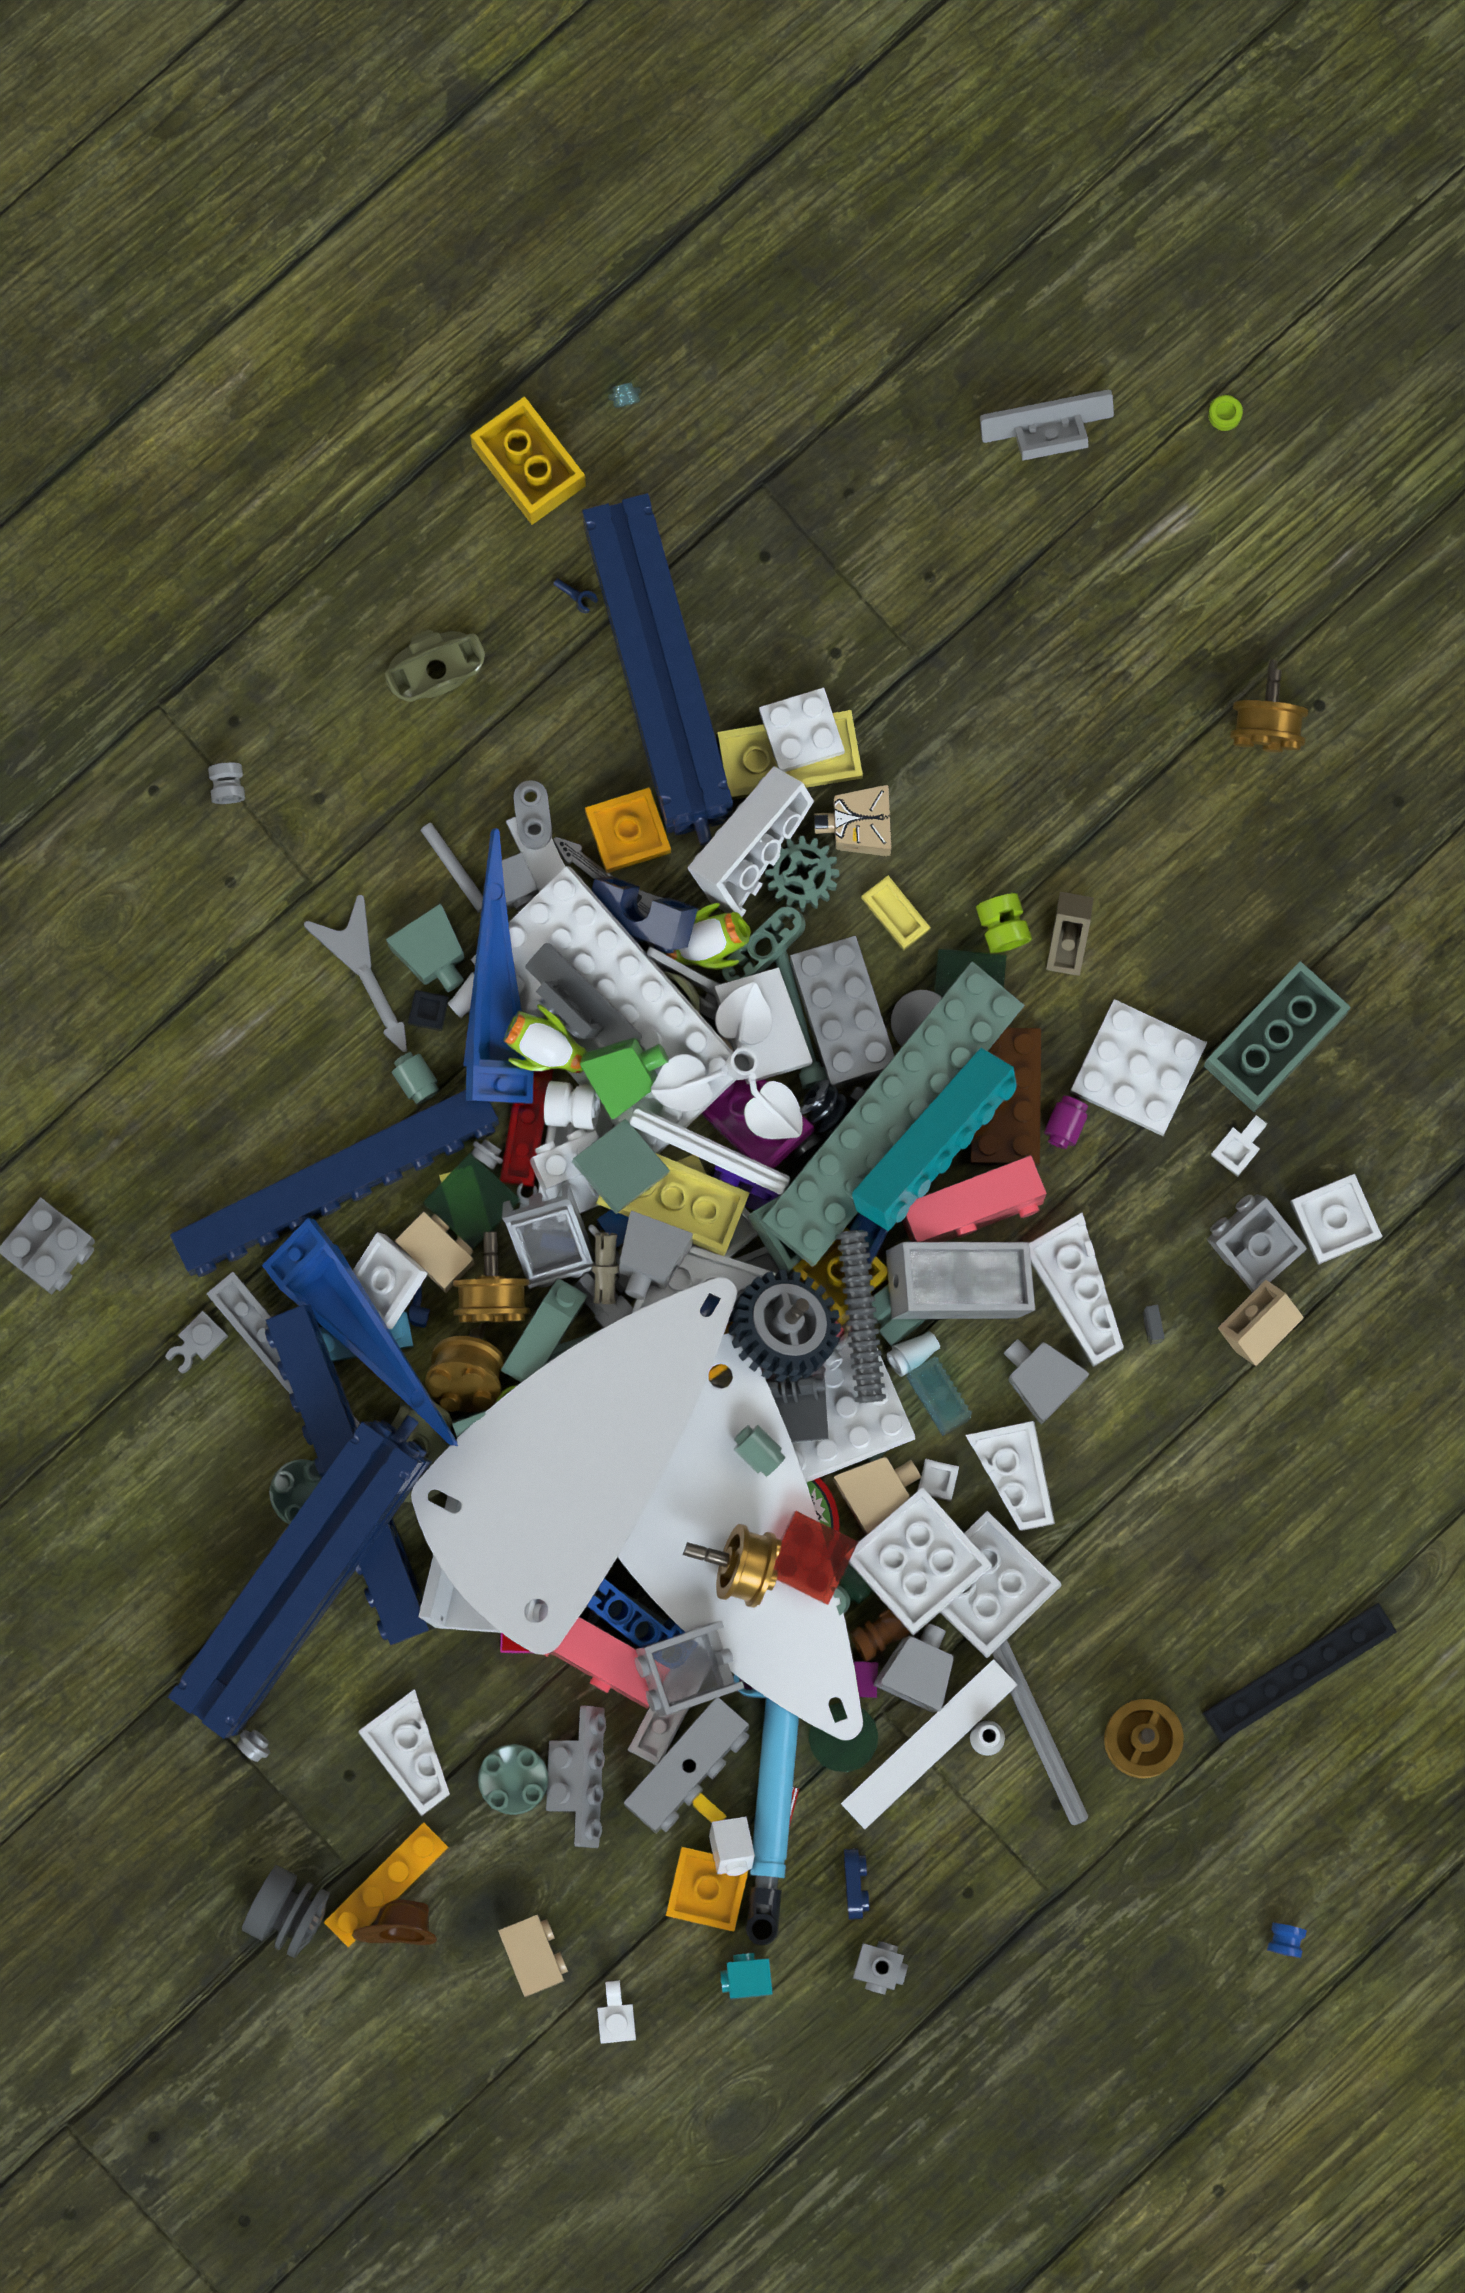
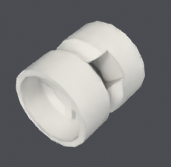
[544,1081,601,1130]

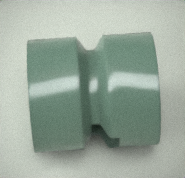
[872,1285,926,1347]

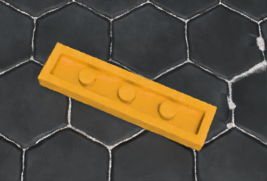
[324,1822,449,1948]

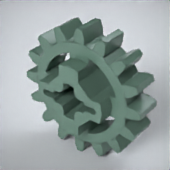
[765,836,839,912]

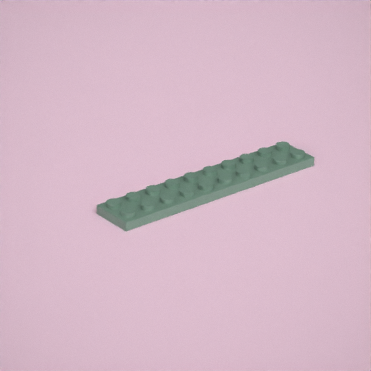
[760,961,1025,1267]

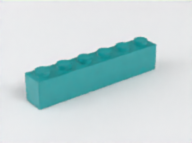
[852,1048,1017,1231]

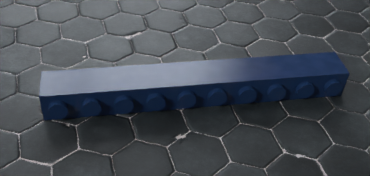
[170,1090,499,1277]
[265,1305,435,1645]

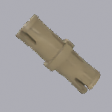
[591,1232,619,1304]

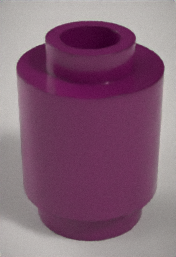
[1044,1096,1088,1149]

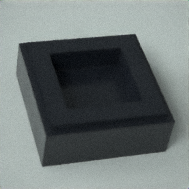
[408,990,449,1031]

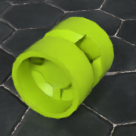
[976,893,1032,954]

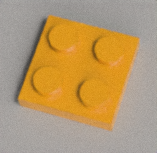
[585,787,671,874]
[666,1847,748,1932]

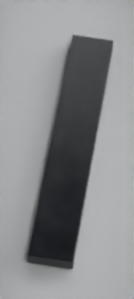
[1202,1603,1397,1743]

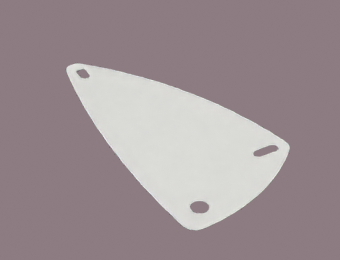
[411,1277,737,1655]
[618,1333,863,1740]

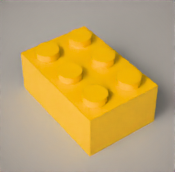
[470,396,586,525]

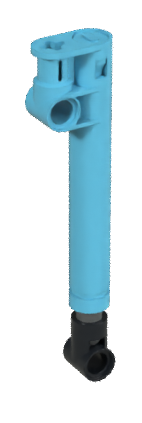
[734,1674,799,1946]

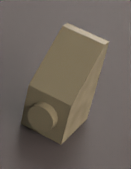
[1046,892,1094,976]

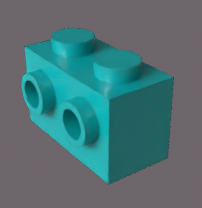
[720,1953,772,1999]

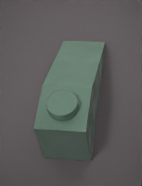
[501,1278,588,1382]

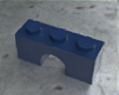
[592,876,698,953]

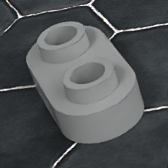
[514,780,552,850]

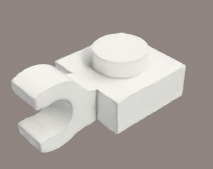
[1211,1115,1267,1177]
[597,1980,636,2043]

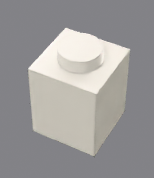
[709,1817,755,1876]

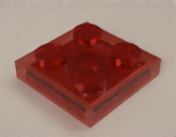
[774,1511,858,1605]

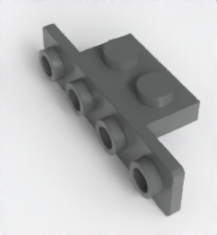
[525,943,642,1047]

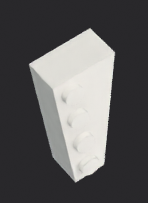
[688,766,814,917]

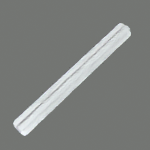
[630,1107,790,1195]

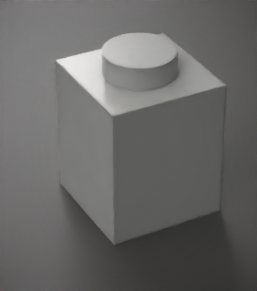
[502,852,538,910]

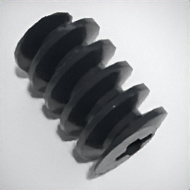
[799,1079,854,1139]

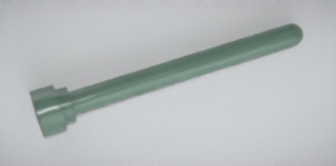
[770,930,828,1089]

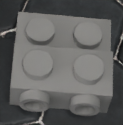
[1207,1194,1307,1292]
[0,1197,95,1295]

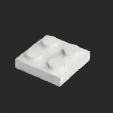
[759,688,845,772]
[1290,1174,1382,1265]
[353,1232,428,1329]

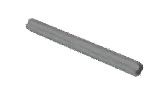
[992,1639,1088,1825]

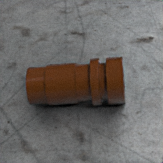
[849,1608,911,1662]

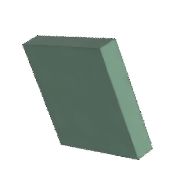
[572,1118,670,1214]

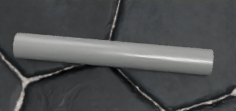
[420,823,483,913]

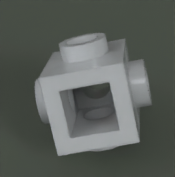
[853,1941,908,1995]

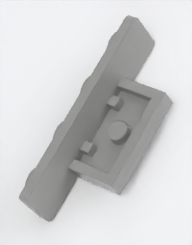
[980,390,1114,460]
[546,1706,606,1848]

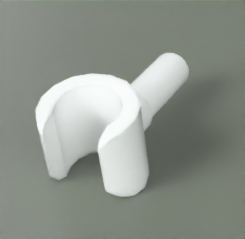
[823,1329,852,1371]

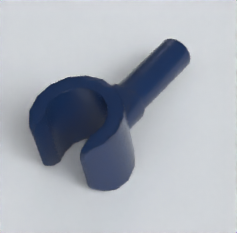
[554,578,598,613]
[409,1284,430,1328]

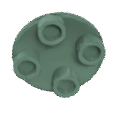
[269,1459,322,1524]
[478,1744,548,1815]

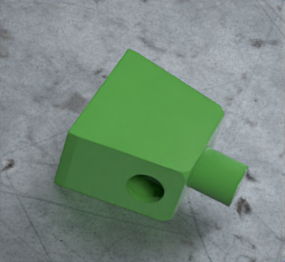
[580,1038,669,1120]

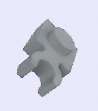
[165,1311,228,1374]

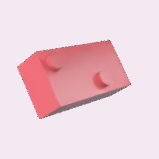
[902,1156,1047,1242]
[544,1617,670,1709]

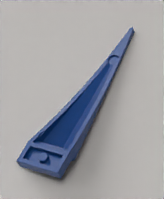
[464,828,534,1104]
[262,1218,458,1446]

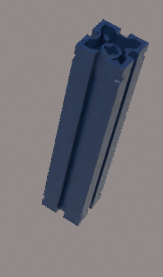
[582,493,733,845]
[168,1415,431,1739]

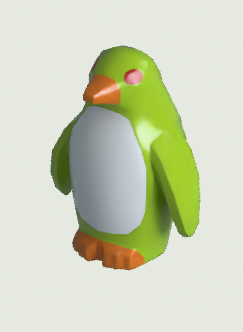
[663,903,751,970]
[503,1004,587,1074]

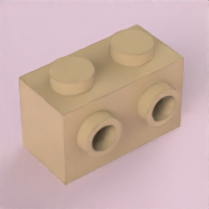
[395,1212,475,1293]
[1218,1280,1304,1366]
[498,1915,568,1997]

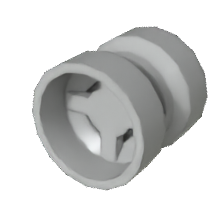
[208,762,245,804]

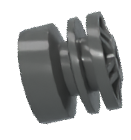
[242,1865,330,1958]

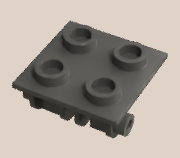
[765,1374,829,1443]

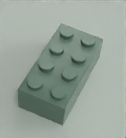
[1204,961,1351,1112]

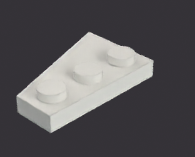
[358,1689,450,1816]

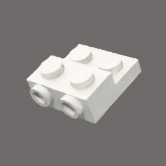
[529,1129,599,1223]

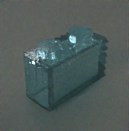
[907,1357,972,1436]

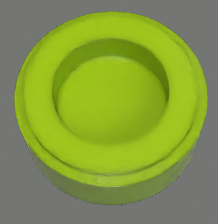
[1208,395,1243,431]

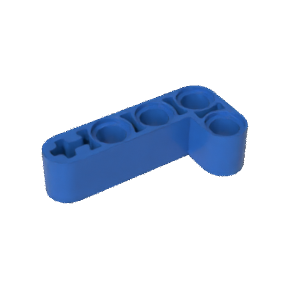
[586,1578,698,1669]

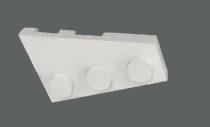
[966,1421,1055,1531]

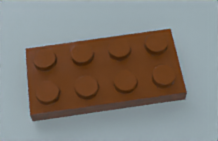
[971,1028,1041,1166]

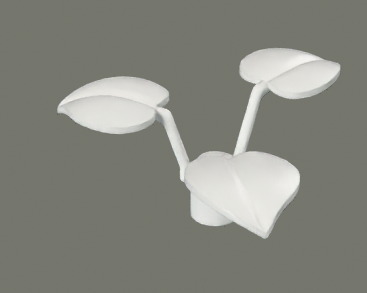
[651,982,803,1139]

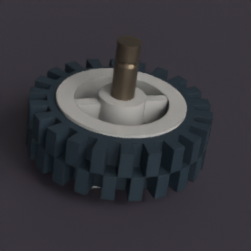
[729,1270,841,1382]

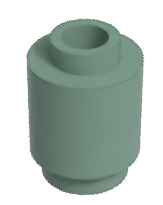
[392,1052,440,1105]
[734,1425,786,1477]

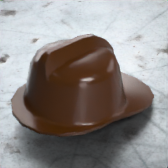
[352,1899,437,1945]

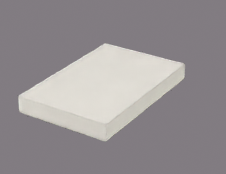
[713,967,813,1084]

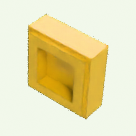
[692,1793,727,1823]

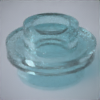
[608,383,642,408]

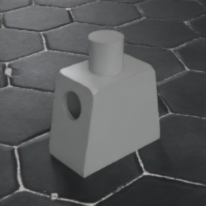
[619,1210,693,1300]
[1004,1339,1089,1425]
[873,1624,953,1713]

